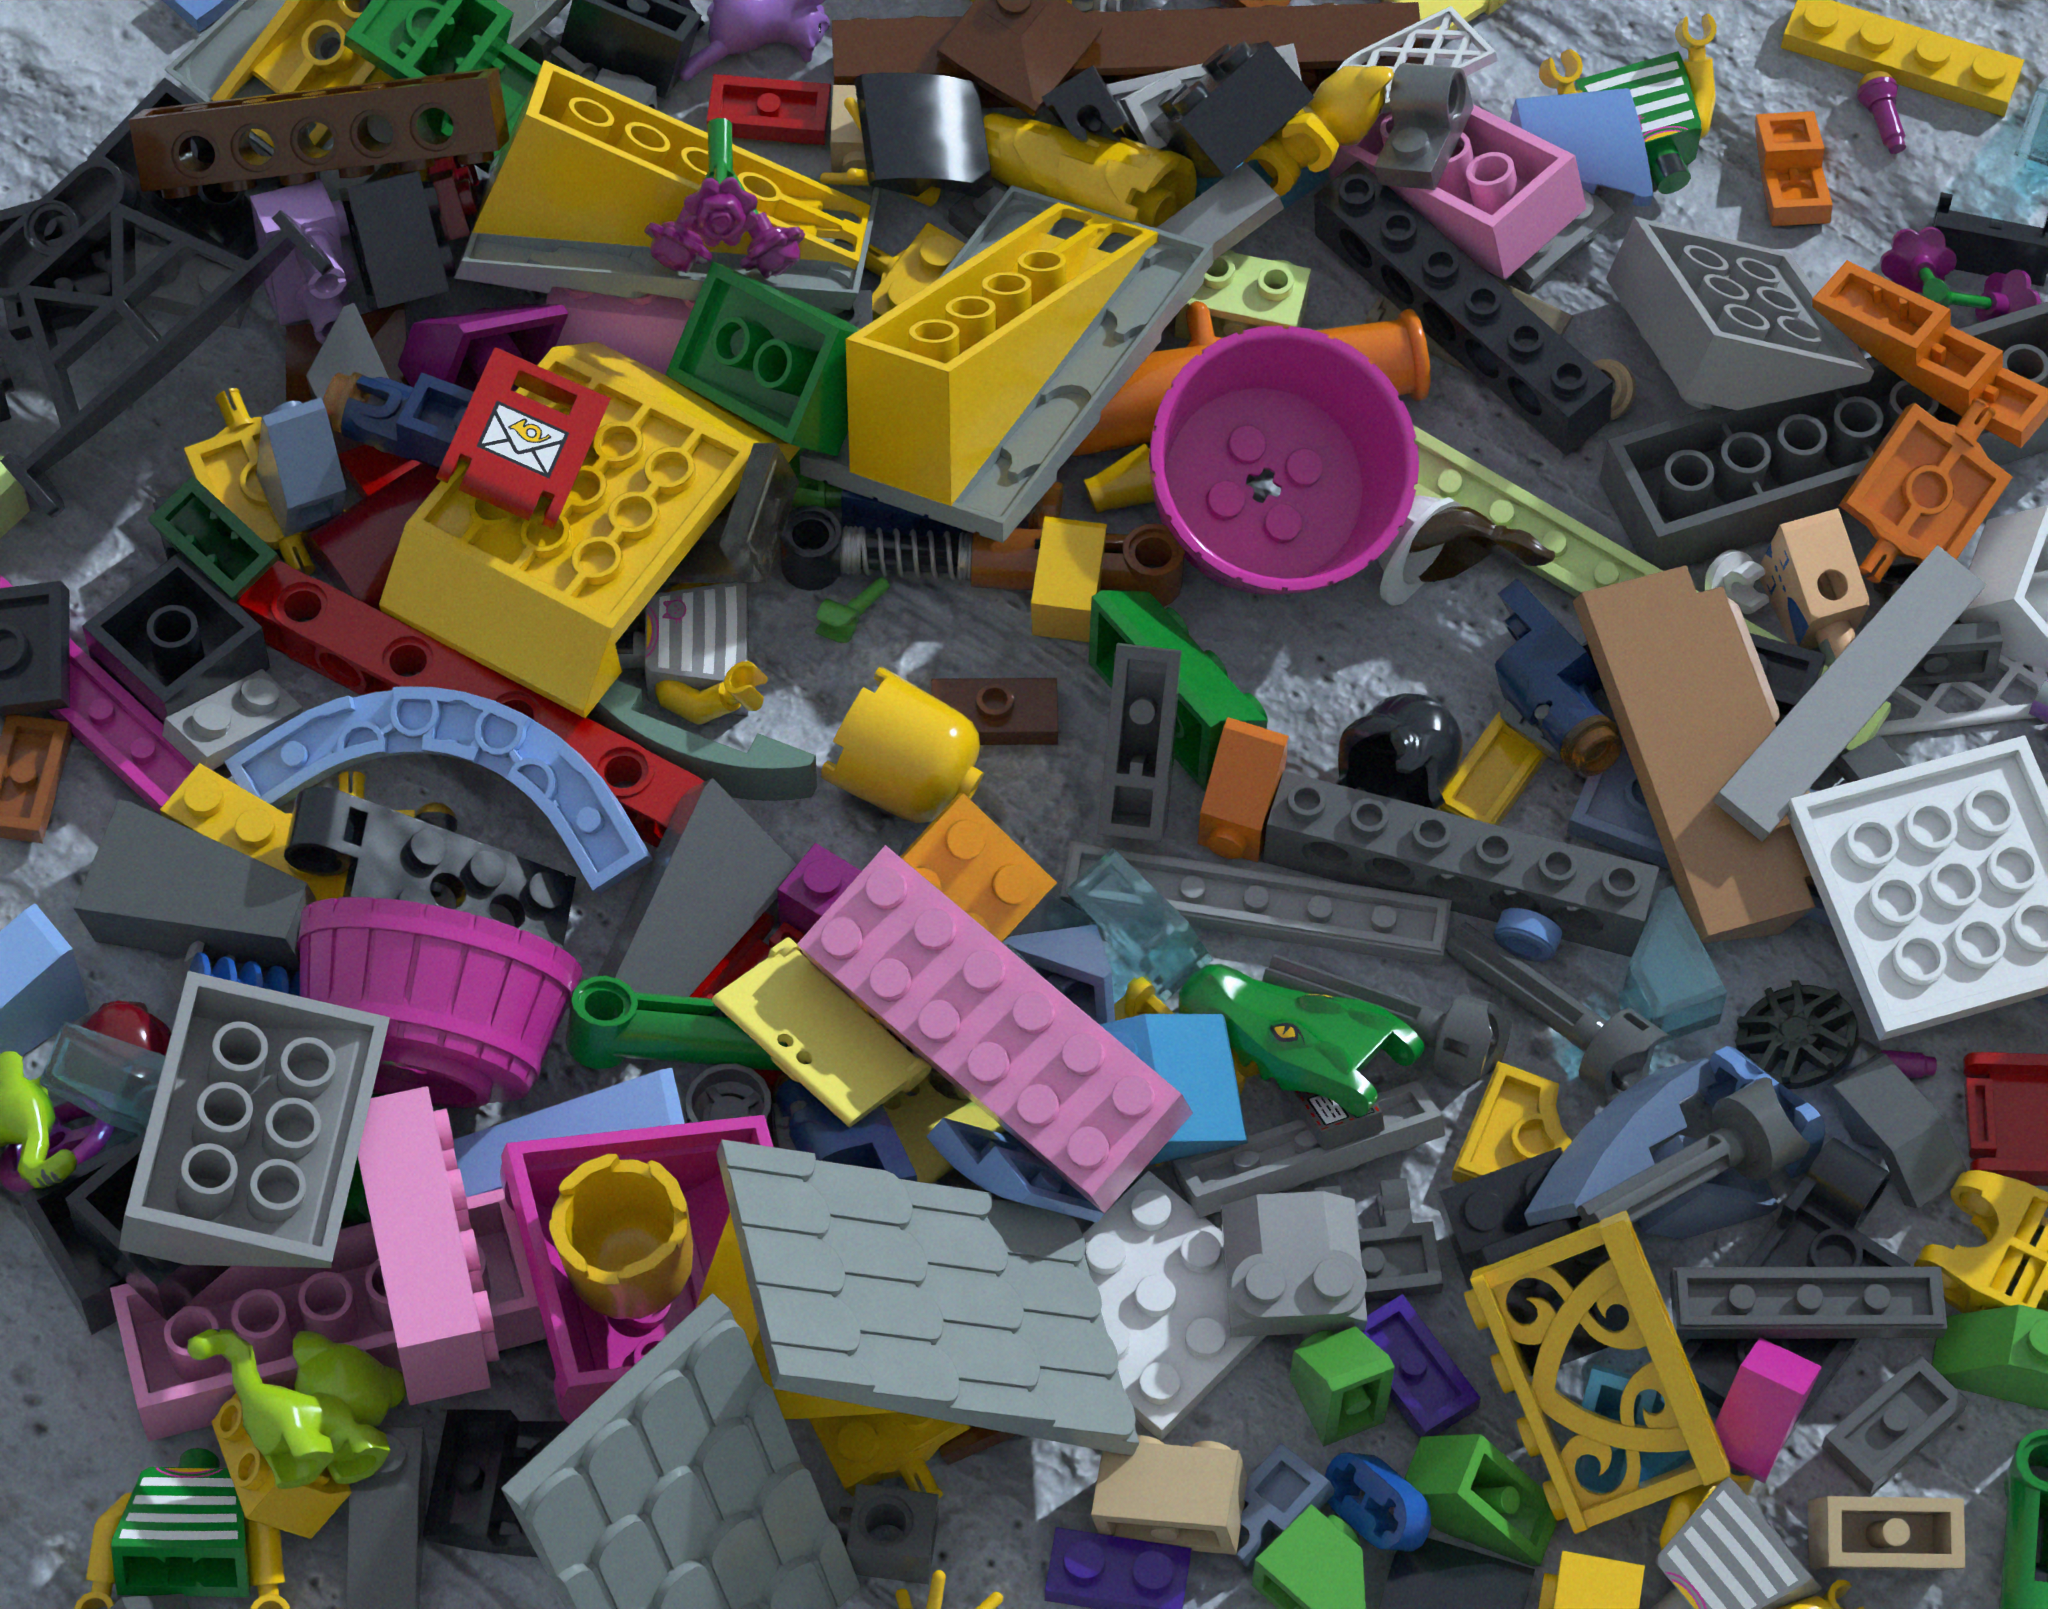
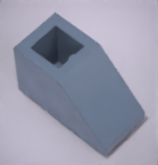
[256,397,346,537]

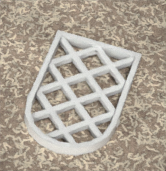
[1337,6,1498,113]

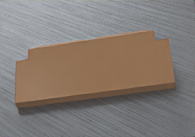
[1572,565,1815,944]

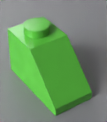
[1931,1305,2048,1410]
[1290,1326,1395,1447]
[1404,1434,1557,1566]
[1252,1504,1365,1609]

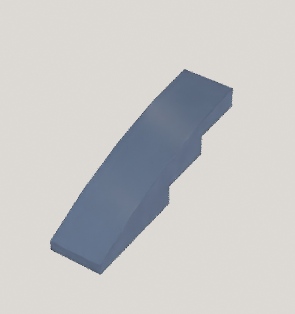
[1524,1057,1717,1227]

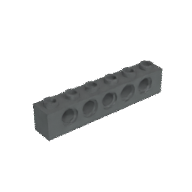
[1263,771,1659,958]

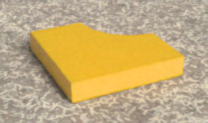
[1451,1061,1572,1183]

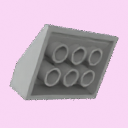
[1606,217,1874,411]
[119,971,390,1268]

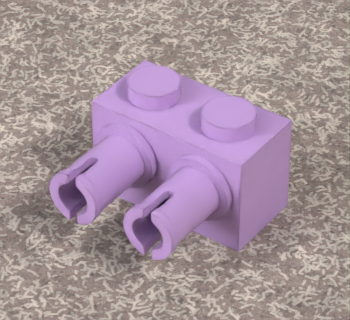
[250,179,356,344]

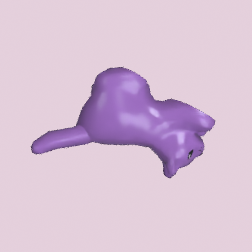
[679,0,830,81]

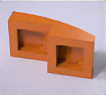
[1755,111,1833,226]

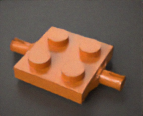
[1838,398,2013,584]

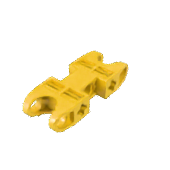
[1914,1170,2048,1313]

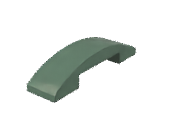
[587,680,817,801]

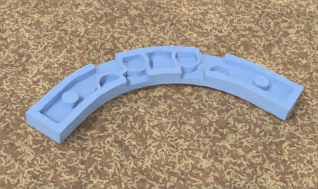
[224,687,653,894]

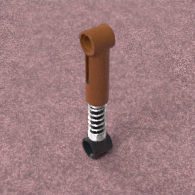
[779,505,1185,607]

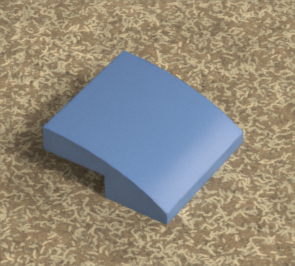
[926,1118,1106,1222]

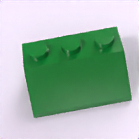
[1088,590,1268,792]

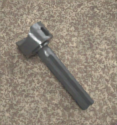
[1445,922,1671,1101]
[1262,954,1512,1086]
[1577,1077,1810,1229]

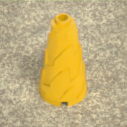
[983,112,1197,228]

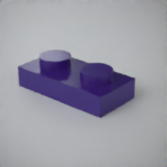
[1361,1294,1481,1438]
[1044,1527,1192,1609]

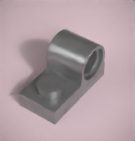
[1374,63,1474,190]

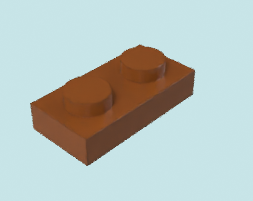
[0,714,73,844]

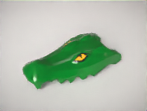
[1178,964,1425,1117]

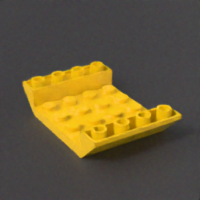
[379,341,800,718]

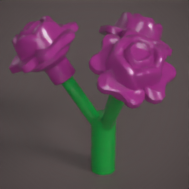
[644,118,805,279]

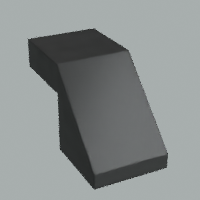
[1827,1053,1967,1209]

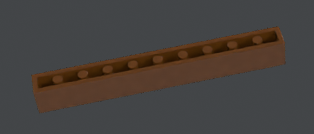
[832,1,1424,108]

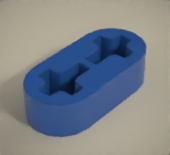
[1324,1452,1431,1552]

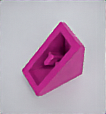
[1714,1337,1822,1484]

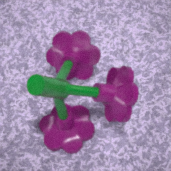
[1879,227,2041,322]

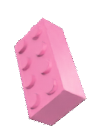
[1328,104,1587,280]
[357,1086,500,1406]

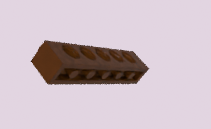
[129,68,510,199]

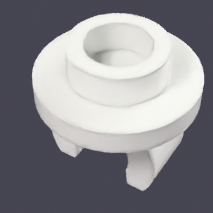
[1705,549,1769,614]

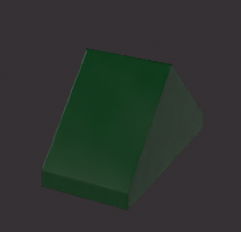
[147,475,280,602]

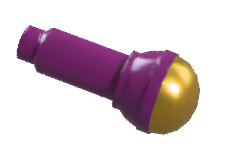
[1857,71,1906,154]

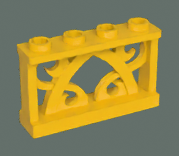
[1464,1210,1730,1534]

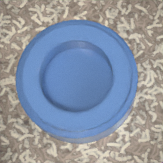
[1494,908,1562,962]

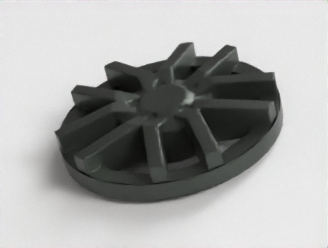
[1735,980,1859,1089]

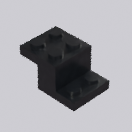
[1433,1147,1629,1376]

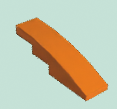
[1812,260,2048,448]

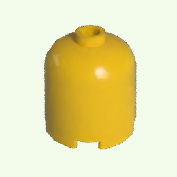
[821,667,984,823]
[549,1154,693,1319]

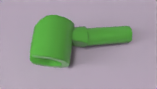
[815,577,890,643]

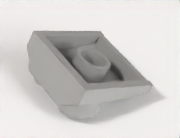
[1220,1191,1367,1337]

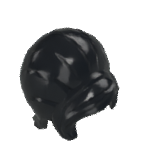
[1336,693,1463,811]

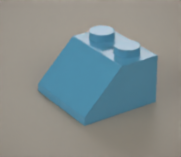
[1099,1014,1249,1166]

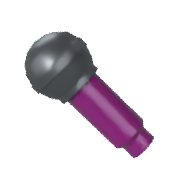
[1837,1038,1937,1078]

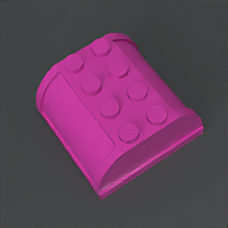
[500,1115,773,1424]

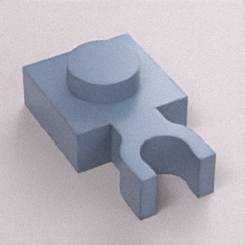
[1236,1443,1335,1570]

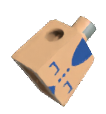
[1759,508,1869,667]

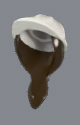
[1378,495,1555,606]

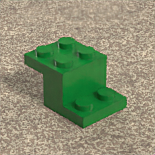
[343,0,542,174]

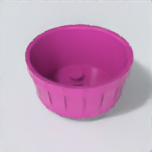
[1149,326,1419,595]
[297,897,582,1108]

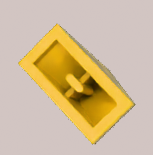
[1031,516,1107,643]

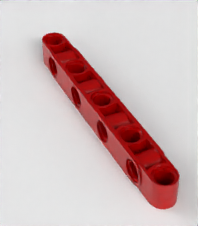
[235,560,705,848]

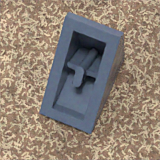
[1002,924,1115,1024]

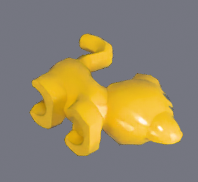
[1243,66,1394,197]

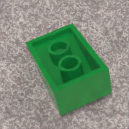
[665,261,860,456]

